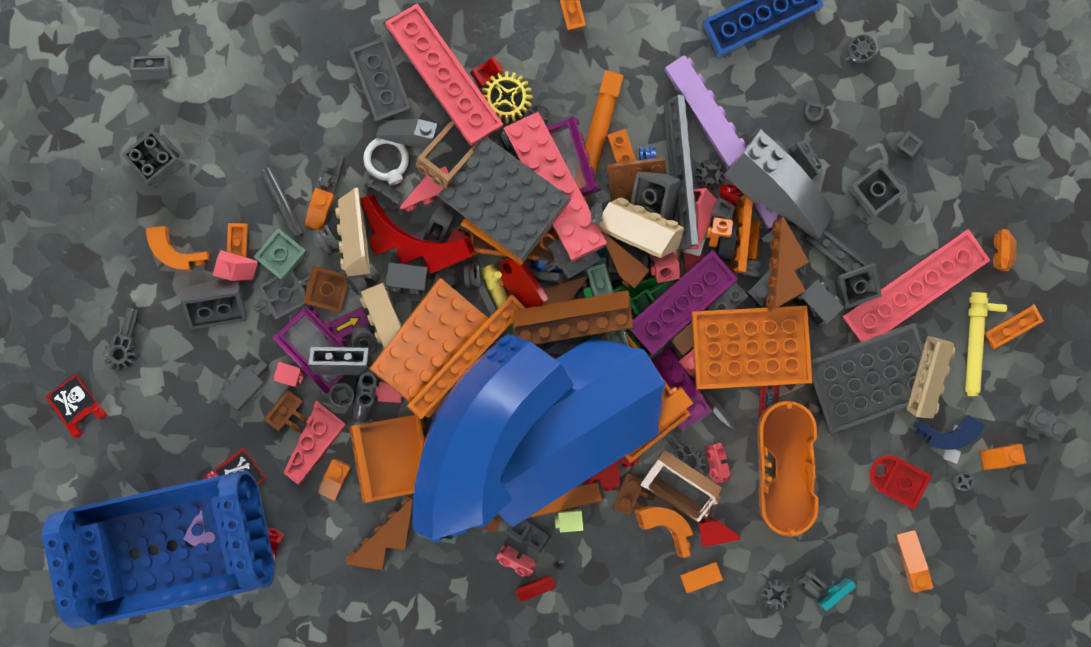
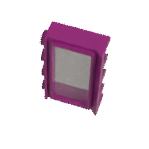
[547,116,601,197]
[273,306,348,394]

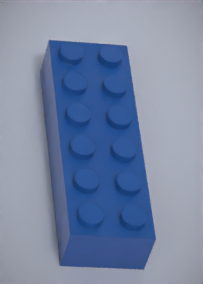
[702,0,824,59]

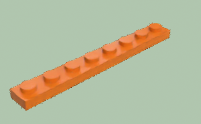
[407,295,525,419]

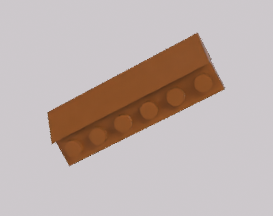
[514,291,634,346]

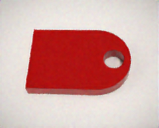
[499,257,549,308]
[869,455,932,510]

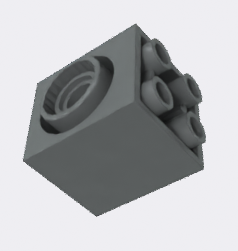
[122,129,185,188]

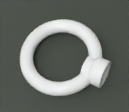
[363,138,409,186]

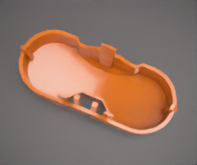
[757,400,818,536]

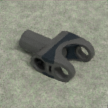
[352,362,377,422]

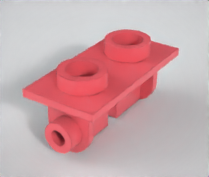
[705,443,731,483]
[495,545,537,577]

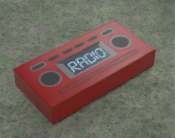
[759,385,780,418]

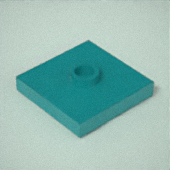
[817,578,856,611]

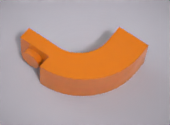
[146,226,211,271]
[635,506,693,558]

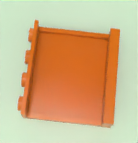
[349,415,426,503]

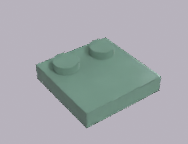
[254,228,308,281]

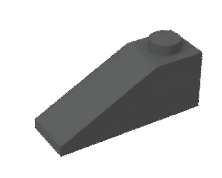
[376,119,437,150]

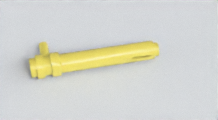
[480,264,516,336]
[965,292,1007,396]

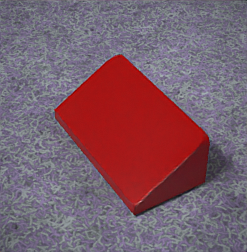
[515,575,556,602]

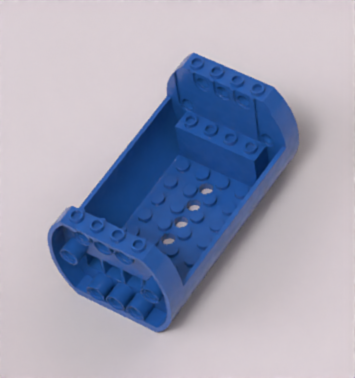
[42,470,275,629]

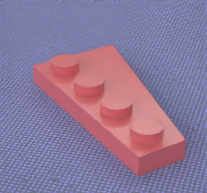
[284,401,347,485]

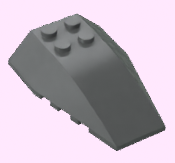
[724,127,835,239]

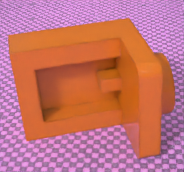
[706,217,733,247]

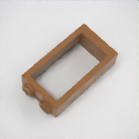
[415,120,490,188]
[640,450,722,523]

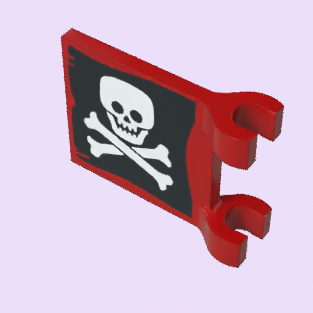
[46,374,107,438]
[201,448,266,484]

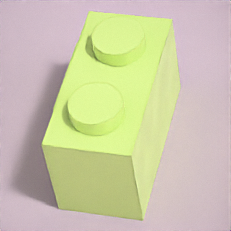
[555,509,583,533]

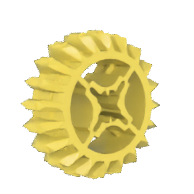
[482,71,533,123]

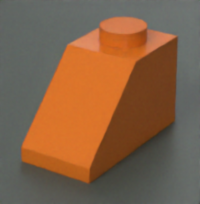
[305,188,336,231]
[979,444,1026,470]
[318,459,352,501]

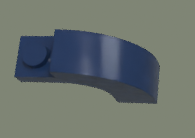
[912,415,985,450]

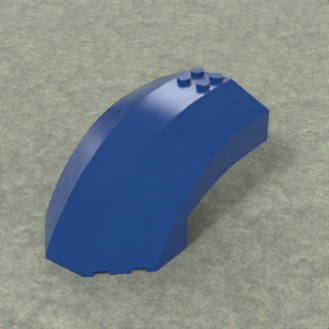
[413,334,574,543]
[498,336,665,527]

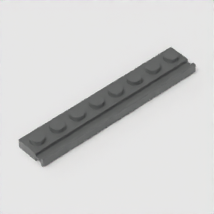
[663,95,699,251]

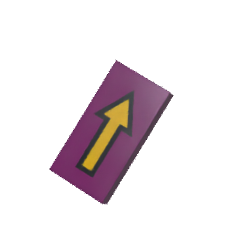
[329,307,370,338]

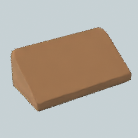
[670,322,693,355]

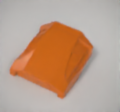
[993,229,1017,271]

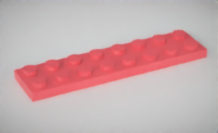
[385,3,503,146]
[504,112,607,262]
[842,229,990,342]

